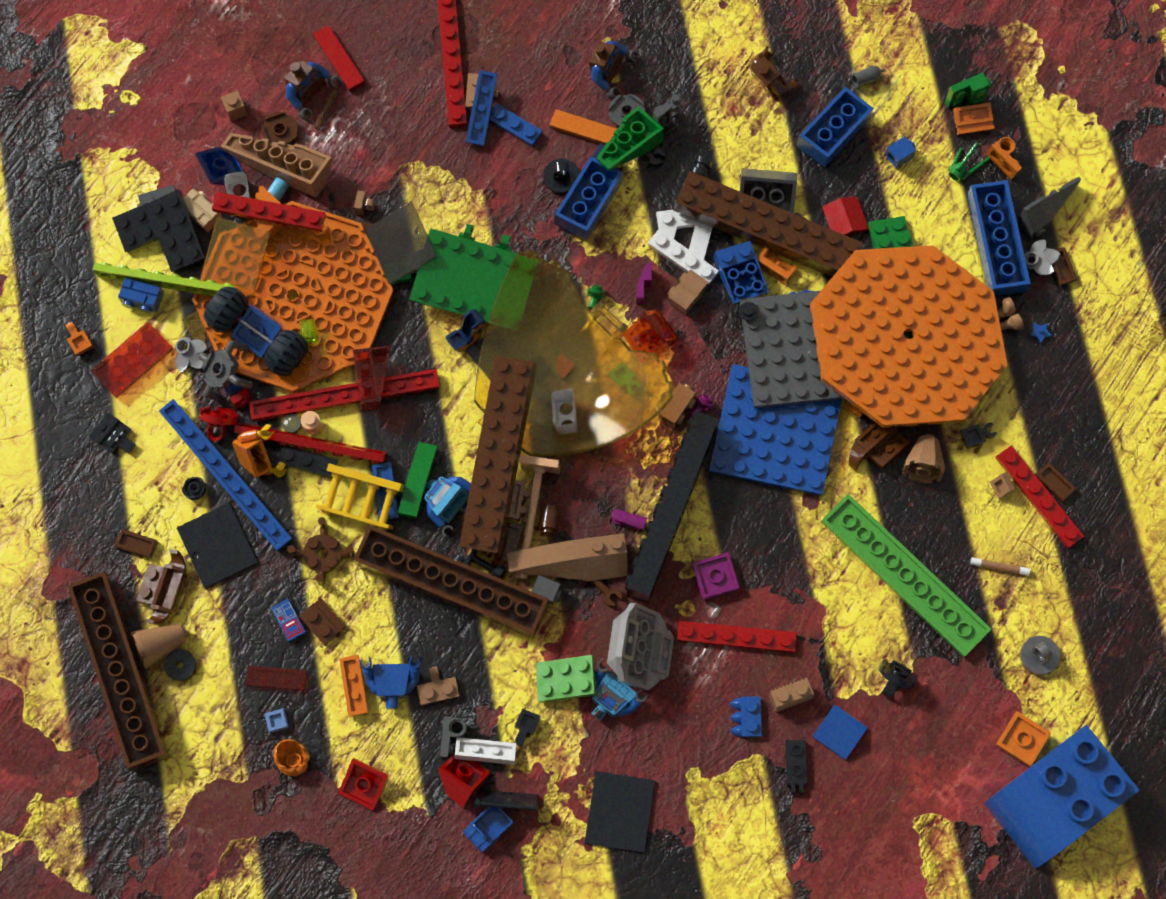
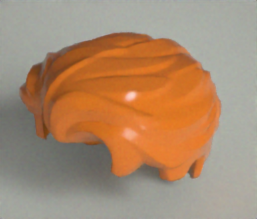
[273,739,310,777]

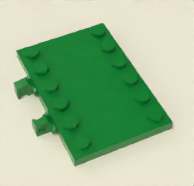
[409,224,539,332]

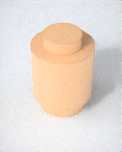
[301,411,322,435]

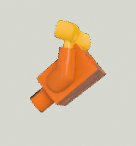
[232,424,287,478]

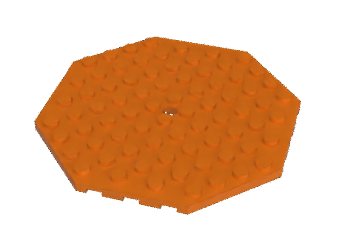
[192,201,394,393]
[810,245,1008,428]

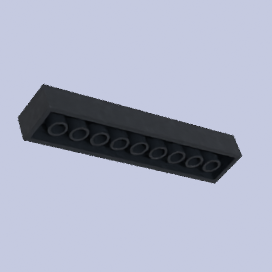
[625,411,718,604]

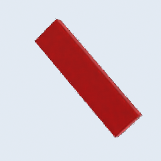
[313,25,365,92]

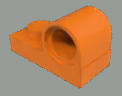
[986,137,1022,180]

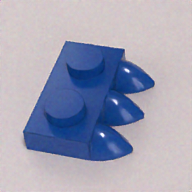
[729,697,762,737]

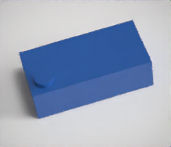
[796,87,874,168]
[554,156,623,241]

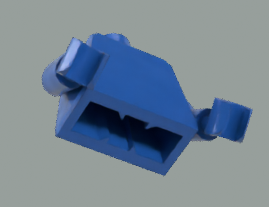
[360,656,422,710]

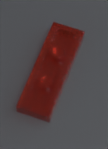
[245,665,307,691]

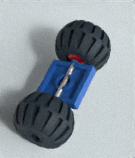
[204,287,309,376]

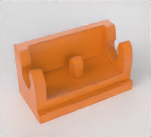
[757,247,798,286]

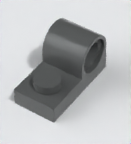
[440,716,468,760]

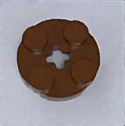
[261,112,299,145]

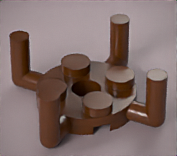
[287,517,356,586]

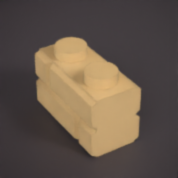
[184,189,222,232]

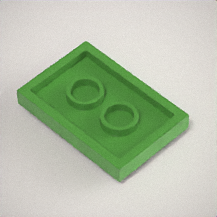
[536,655,597,703]

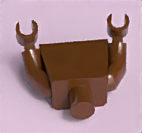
[749,46,803,98]

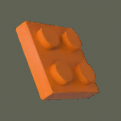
[995,711,1051,767]

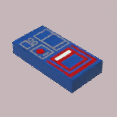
[271,599,306,643]

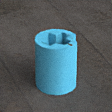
[268,177,289,201]

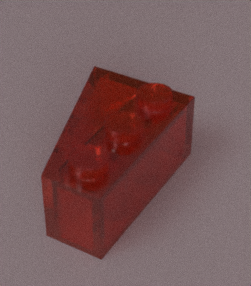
[352,345,391,411]

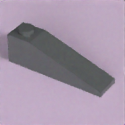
[1017,177,1081,239]

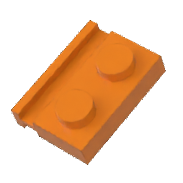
[953,102,995,135]

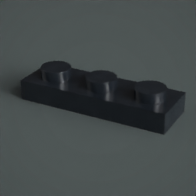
[277,445,338,479]

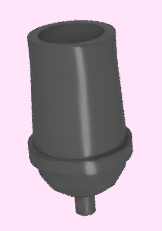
[851,65,885,88]

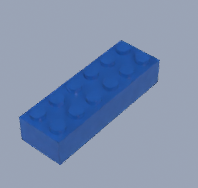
[967,180,1031,296]

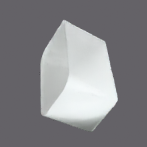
[224,172,250,198]
[551,389,578,435]

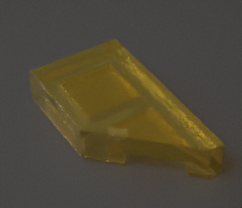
[182,311,207,342]

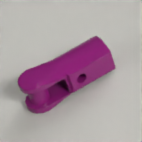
[612,509,647,532]

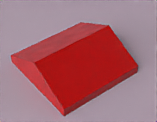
[822,197,869,237]
[338,758,389,811]

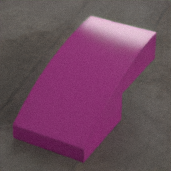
[636,262,652,304]

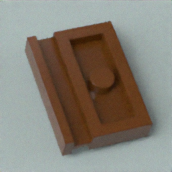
[299,597,346,646]

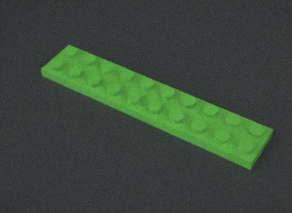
[821,494,991,658]

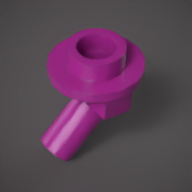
[689,394,714,417]

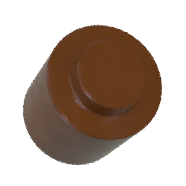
[538,505,560,535]

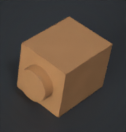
[221,90,248,122]

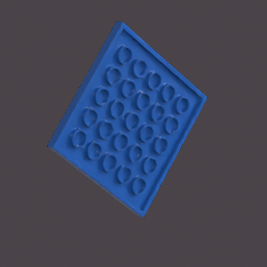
[709,364,842,496]

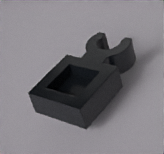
[960,422,997,449]

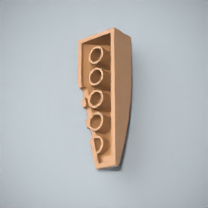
[221,133,332,197]
[506,533,628,582]

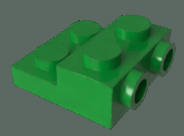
[945,72,992,109]
[867,216,914,249]

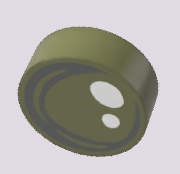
[282,414,301,433]

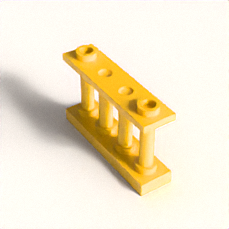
[316,463,405,531]

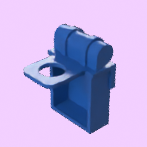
[463,807,514,853]

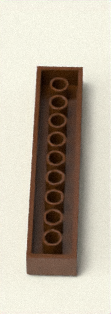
[673,171,863,277]
[459,355,537,555]
[353,525,549,639]
[67,571,170,772]

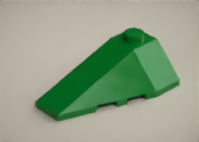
[597,106,664,171]

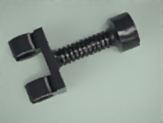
[454,550,507,579]

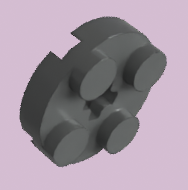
[609,94,645,128]

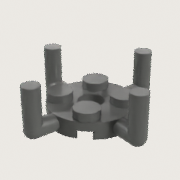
[198,340,253,401]

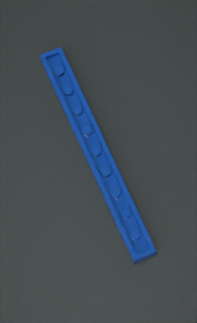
[159,399,293,552]

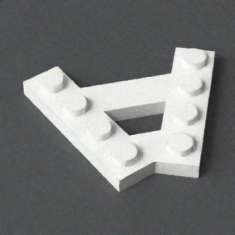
[648,210,719,286]

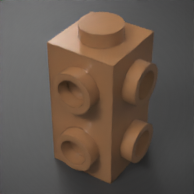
[657,383,696,429]

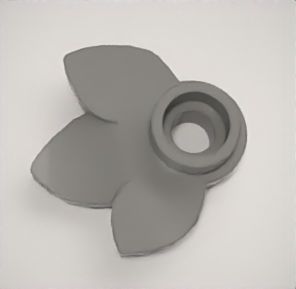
[1024,240,1060,275]
[175,337,208,372]

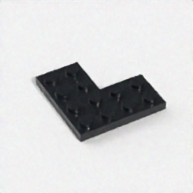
[112,189,207,273]

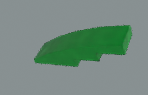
[398,442,438,519]

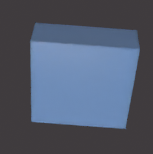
[265,708,289,734]

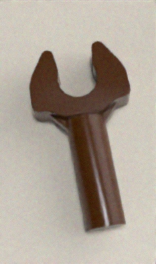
[591,580,622,607]

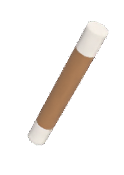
[970,557,1030,576]

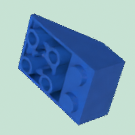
[713,241,769,304]

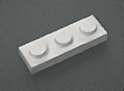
[454,737,516,765]

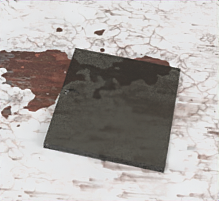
[365,201,437,285]

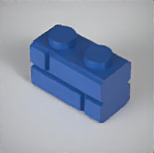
[118,278,164,313]

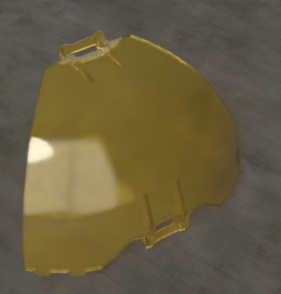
[474,249,674,456]

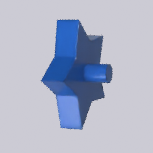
[1029,323,1052,344]

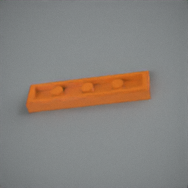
[550,109,617,145]

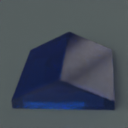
[195,147,243,186]

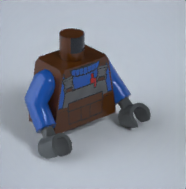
[589,41,639,98]
[285,61,341,119]

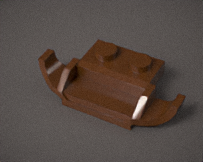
[849,422,910,471]
[136,549,188,625]

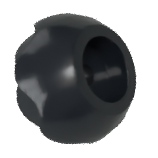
[182,477,207,500]

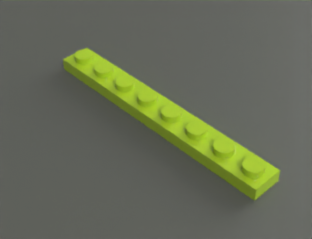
[92,262,237,296]

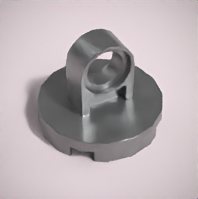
[1020,636,1060,676]

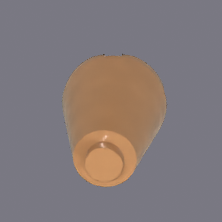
[130,624,189,669]

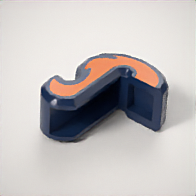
[446,309,486,351]

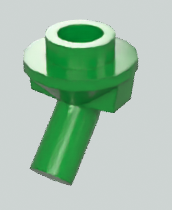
[587,285,606,311]

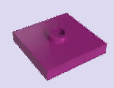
[691,552,740,601]

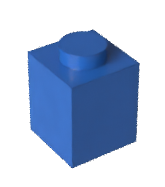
[885,136,916,169]

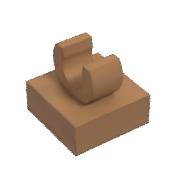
[354,191,375,216]
[990,472,1017,499]

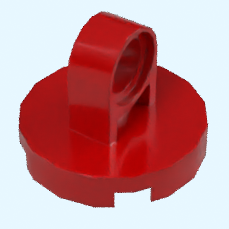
[199,406,239,441]

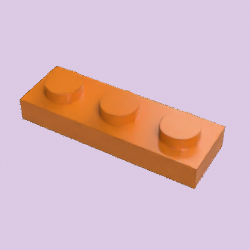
[339,655,369,718]

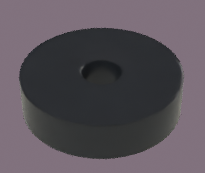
[164,649,197,682]

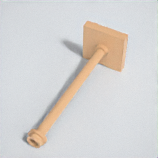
[516,455,561,579]

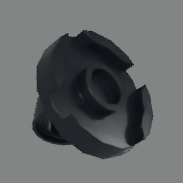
[543,158,580,195]
[879,659,918,698]

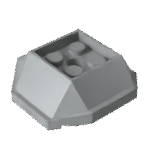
[607,603,674,690]

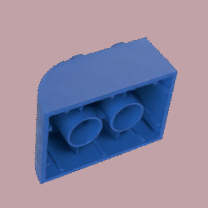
[984,724,1139,869]

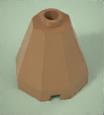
[903,434,945,484]

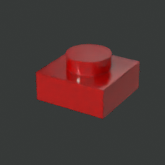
[230,388,252,409]

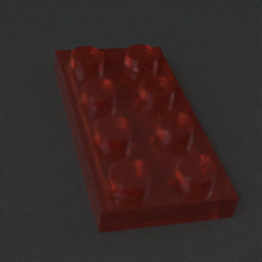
[90,321,173,399]

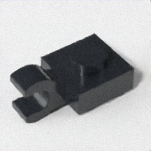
[514,708,541,747]

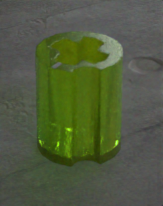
[299,319,317,343]

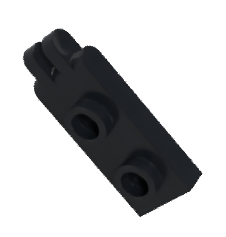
[785,740,807,795]

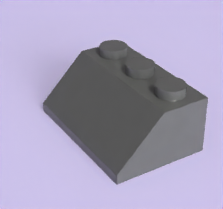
[739,168,797,213]

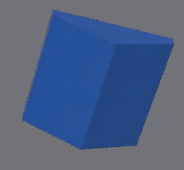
[812,705,868,760]

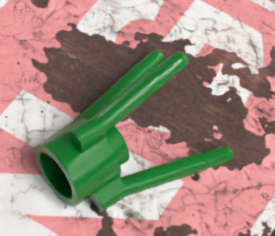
[948,142,990,182]

